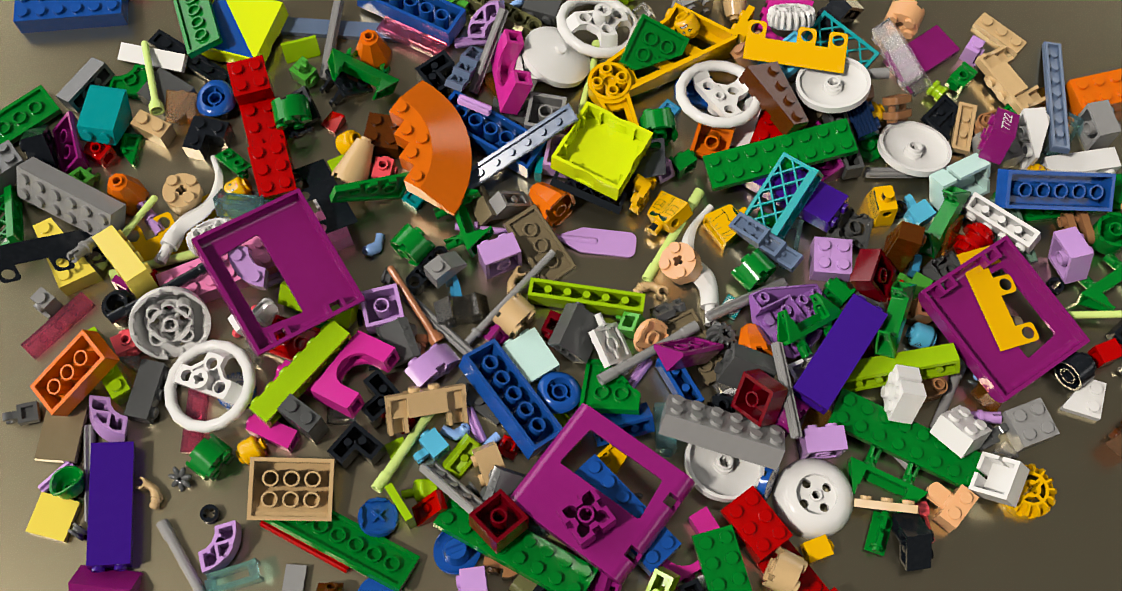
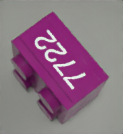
[977,107,1020,165]

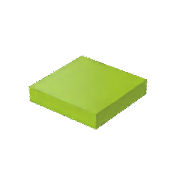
[385,483,417,529]

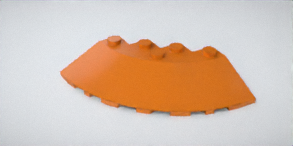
[389,80,472,216]

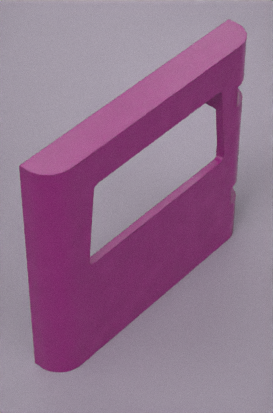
[191,188,365,356]
[918,235,1090,403]
[510,403,695,586]

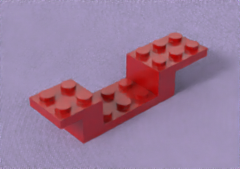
[226,55,297,201]
[720,486,838,591]

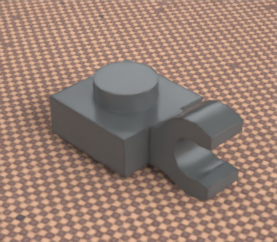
[2,401,41,426]
[979,423,1009,451]

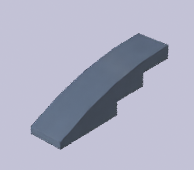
[444,45,483,92]
[728,212,804,273]

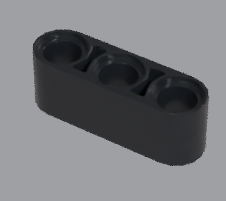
[405,246,448,296]

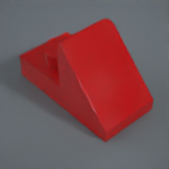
[412,490,448,527]

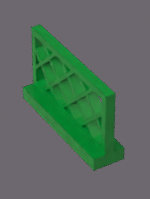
[0,184,25,245]

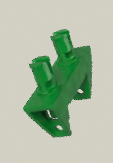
[327,48,399,100]
[919,186,971,259]
[433,188,495,258]
[1076,253,1122,311]
[875,281,916,359]
[777,292,842,359]
[848,445,928,513]

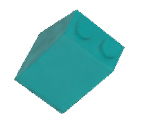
[77,85,133,145]

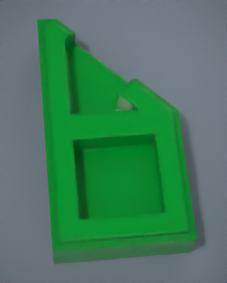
[120,133,144,168]

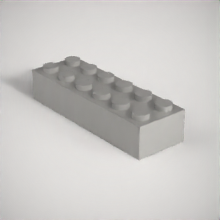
[16,157,126,235]
[658,394,785,471]

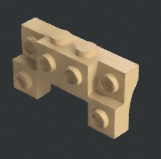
[974,45,1046,115]
[384,383,469,436]

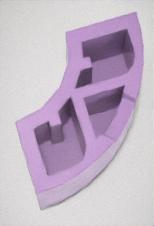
[468,0,505,38]
[228,246,269,291]
[404,343,461,388]
[89,395,128,442]
[198,520,242,577]

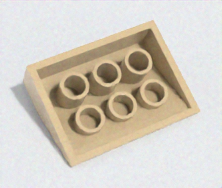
[246,457,334,521]

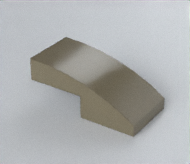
[470,186,497,226]

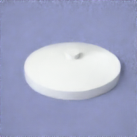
[522,26,590,88]
[796,57,871,113]
[877,121,952,177]
[684,443,765,502]

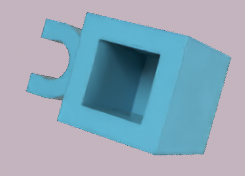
[903,194,937,226]
[413,427,451,465]

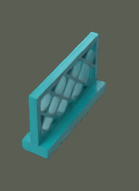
[802,10,880,69]
[744,152,824,240]

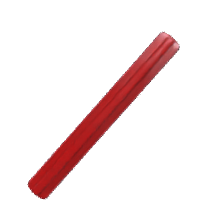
[260,520,350,573]

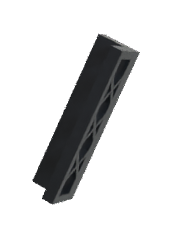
[550,171,628,214]

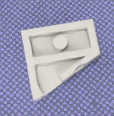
[1060,379,1107,421]

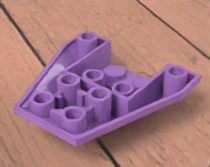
[749,284,828,359]

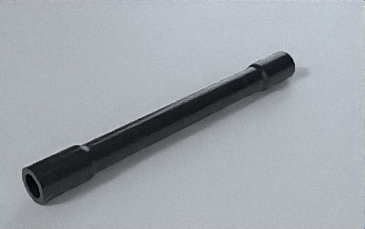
[106,263,208,324]

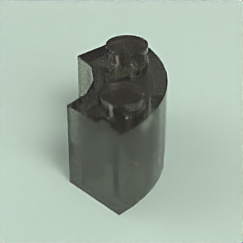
[433,292,490,328]

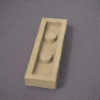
[972,12,1027,57]
[950,101,977,155]
[854,495,920,514]

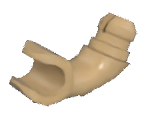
[507,265,527,297]
[633,282,669,300]
[135,477,163,510]

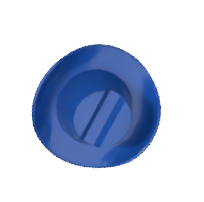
[196,80,237,116]
[537,371,582,414]
[433,532,480,575]

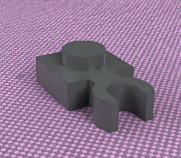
[649,298,686,322]

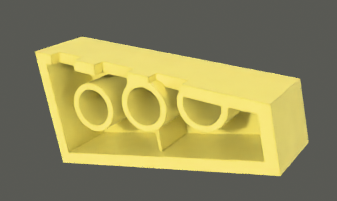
[33,217,103,296]
[92,225,158,298]

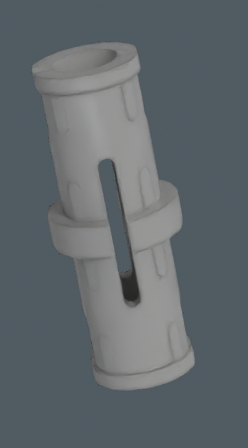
[67,233,97,263]

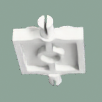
[588,312,632,376]

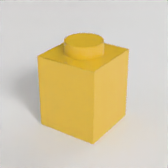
[799,534,834,565]

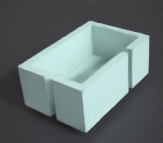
[929,153,991,211]

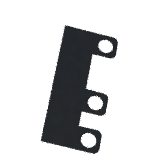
[568,138,666,189]
[293,159,358,234]
[0,230,107,283]

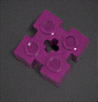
[556,485,617,550]

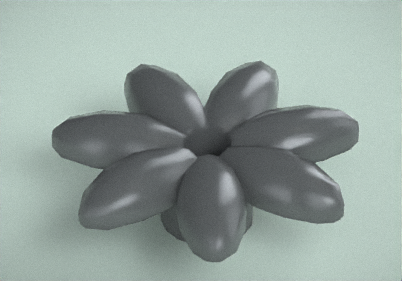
[168,466,192,492]

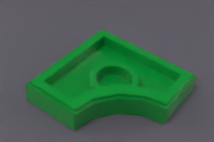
[109,64,154,100]

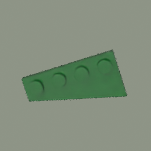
[329,172,409,203]

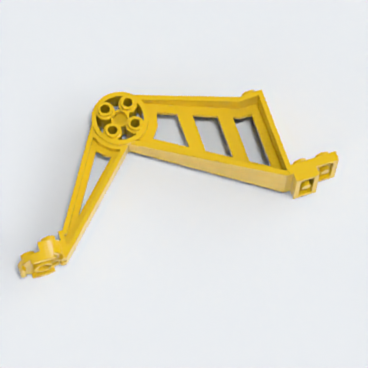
[587,3,755,215]

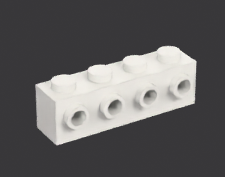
[963,192,1041,254]

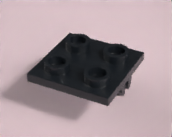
[319,69,374,107]

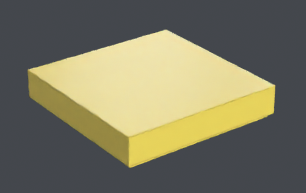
[26,492,82,543]

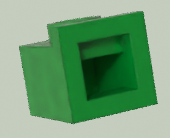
[945,62,978,94]
[669,149,698,179]
[823,277,856,308]

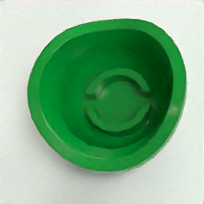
[49,466,85,500]

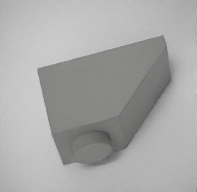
[489,191,531,219]
[423,251,467,289]

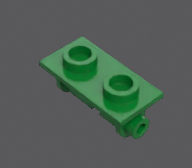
[215,148,252,179]
[864,511,892,556]

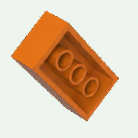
[1065,68,1122,120]
[30,329,120,416]

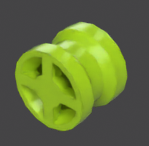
[926,80,949,103]

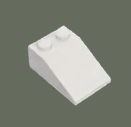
[1016,107,1050,169]

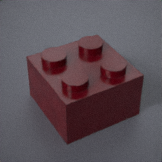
[849,249,897,302]
[731,368,789,427]
[469,489,529,554]

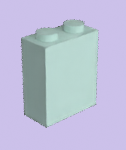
[502,327,560,387]

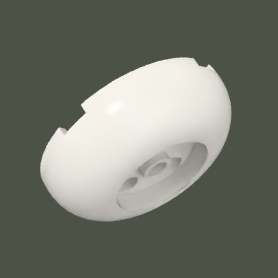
[128,286,211,360]
[772,458,854,539]

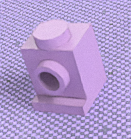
[959,35,986,67]

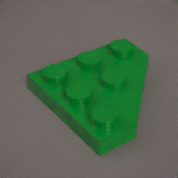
[618,14,690,71]
[579,359,641,415]

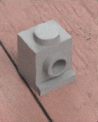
[30,287,63,320]

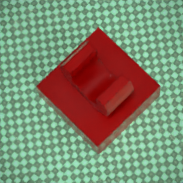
[498,434,520,462]

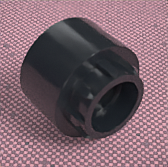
[101,290,135,327]
[1054,352,1096,391]

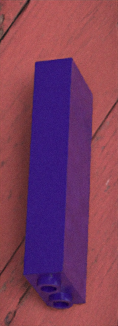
[740,170,849,233]
[792,294,888,415]
[86,441,136,573]

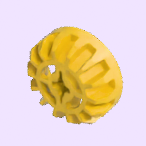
[1002,463,1057,520]

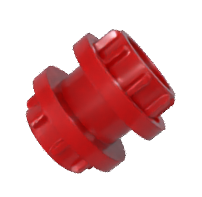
[953,222,995,254]

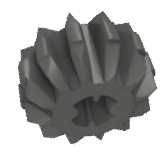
[705,322,739,355]

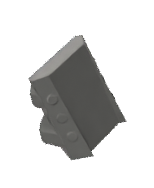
[825,206,874,250]
[919,250,961,290]
[375,317,421,369]
[480,465,526,502]

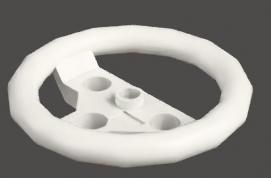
[556,0,638,59]
[675,60,761,129]
[164,339,256,433]

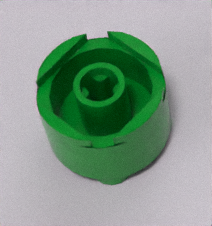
[271,94,312,130]
[639,107,678,148]
[1090,212,1122,255]
[390,223,436,267]
[731,248,777,292]
[186,433,234,481]

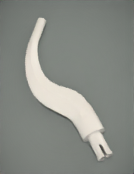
[154,155,224,266]
[681,204,720,327]

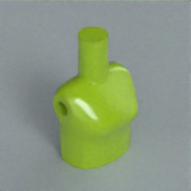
[401,478,439,502]

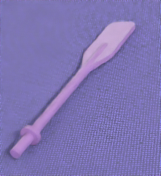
[455,221,636,258]

